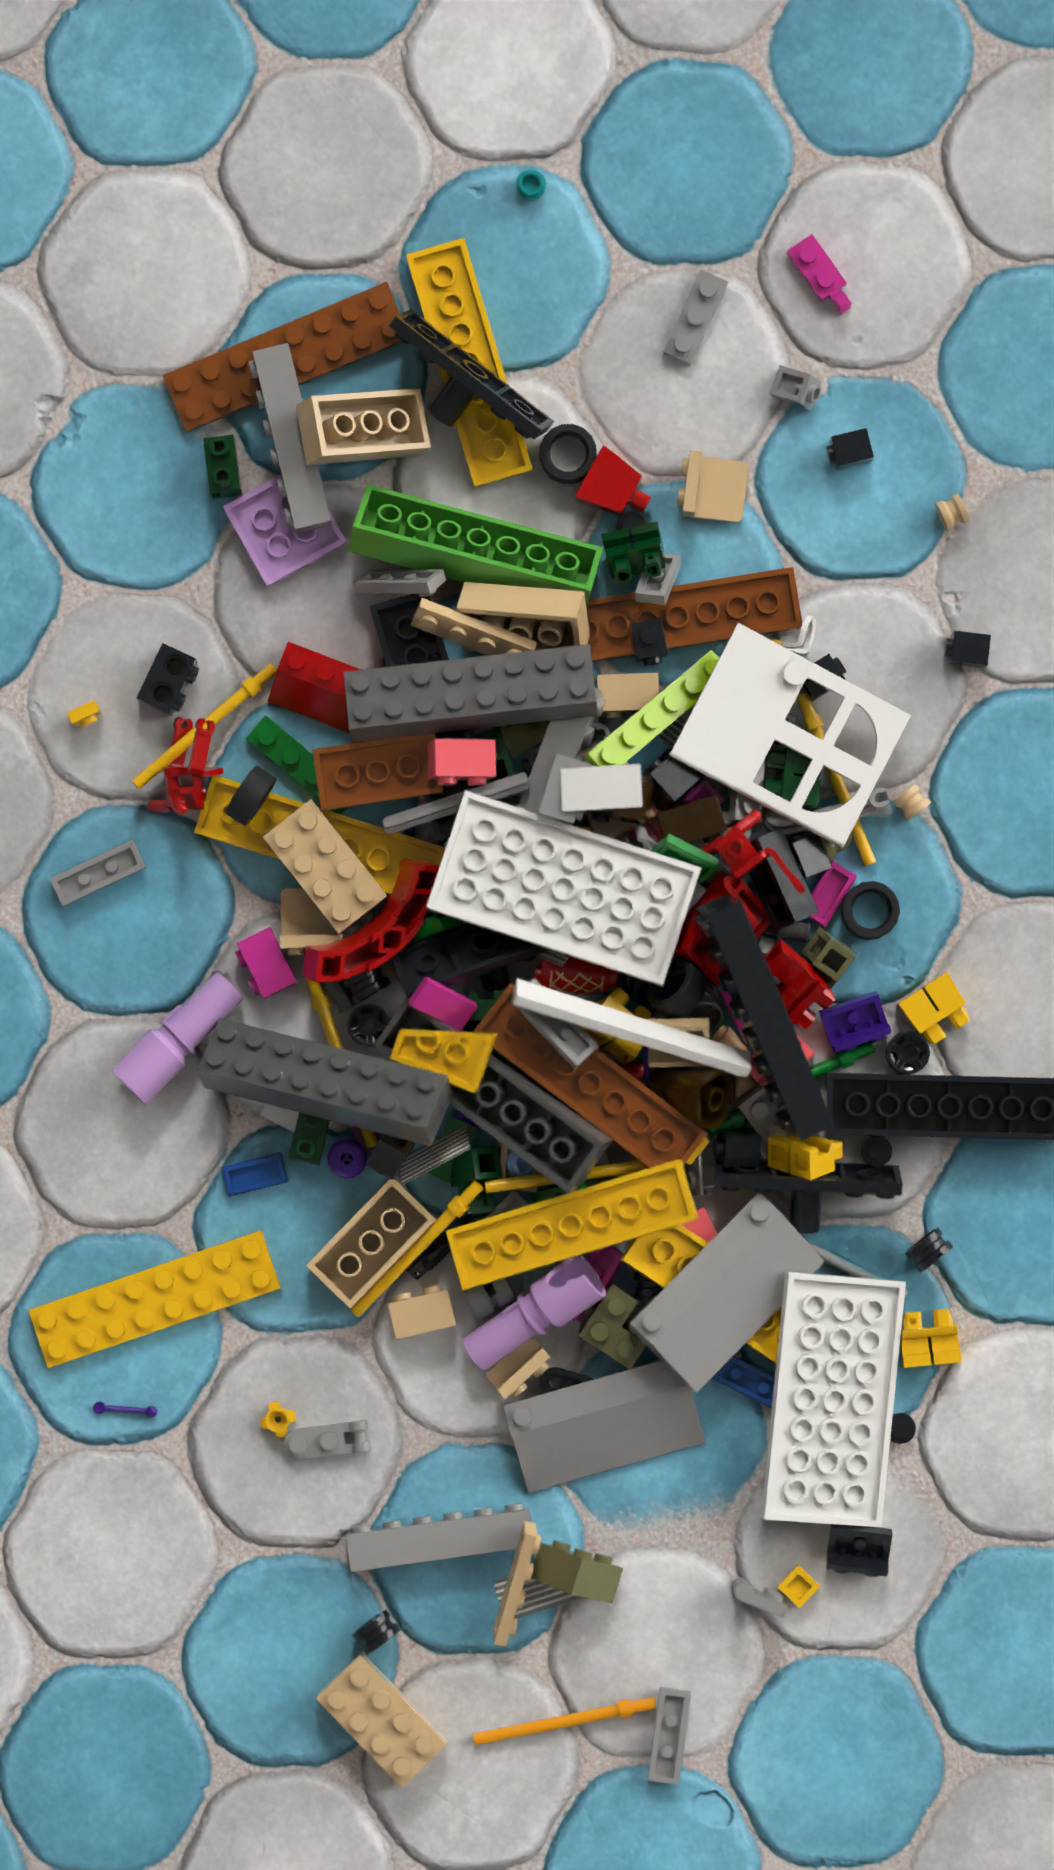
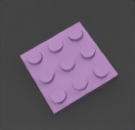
[223,474,347,588]

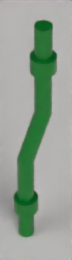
[708,1042,875,1136]

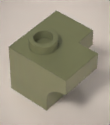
[801,926,857,989]

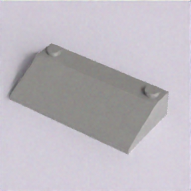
[630,1193,825,1394]
[503,1359,706,1493]

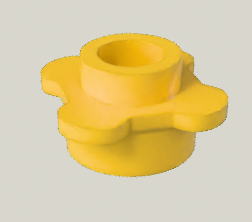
[260,1401,296,1438]

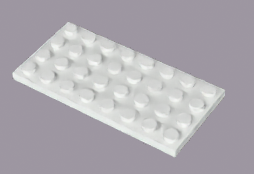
[426,791,701,986]
[761,1272,906,1527]

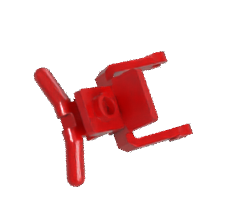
[147,717,224,815]
[700,810,806,929]

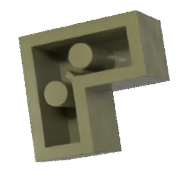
[579,1281,646,1369]
[531,1540,623,1603]

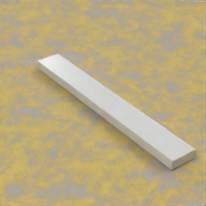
[513,979,751,1077]

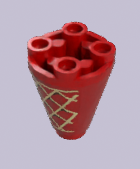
[534,956,619,996]

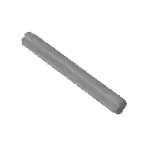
[383,772,530,835]

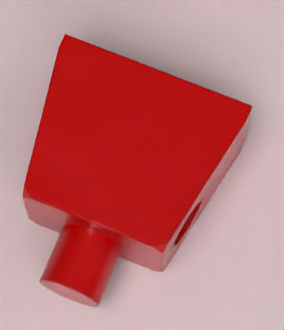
[575,445,652,516]

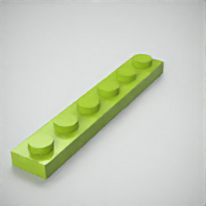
[584,650,719,767]

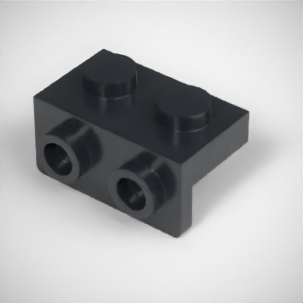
[826,1524,892,1577]

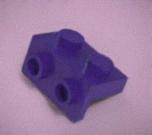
[819,991,892,1053]

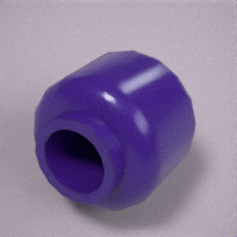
[327,1139,368,1179]

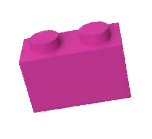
[235,927,298,999]

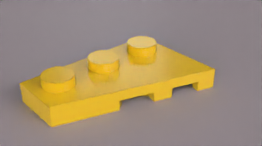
[390,1029,497,1093]

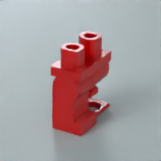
[764,939,835,1030]

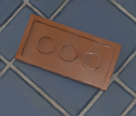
[312,733,444,811]

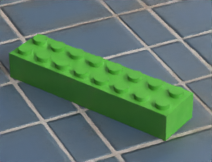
[348,484,603,609]

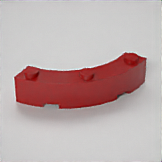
[302,859,440,982]

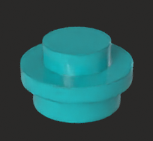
[516,170,546,201]

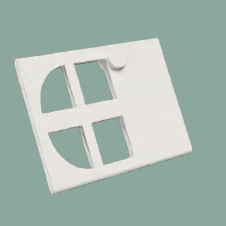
[669,623,911,848]

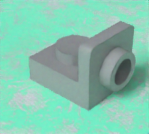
[769,365,821,411]

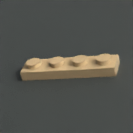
[411,598,537,655]
[493,1521,541,1647]

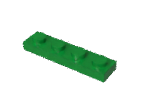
[246,715,348,815]

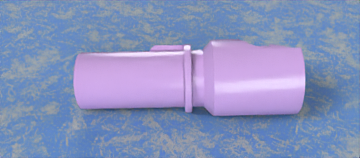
[112,972,244,1105]
[463,1255,606,1370]

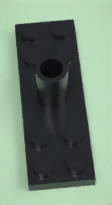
[389,309,555,439]
[391,923,550,1002]
[715,1157,903,1234]

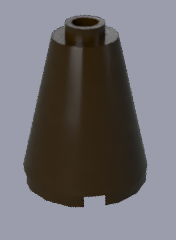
[649,1067,736,1130]

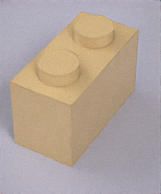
[596,673,659,719]
[388,1284,457,1340]

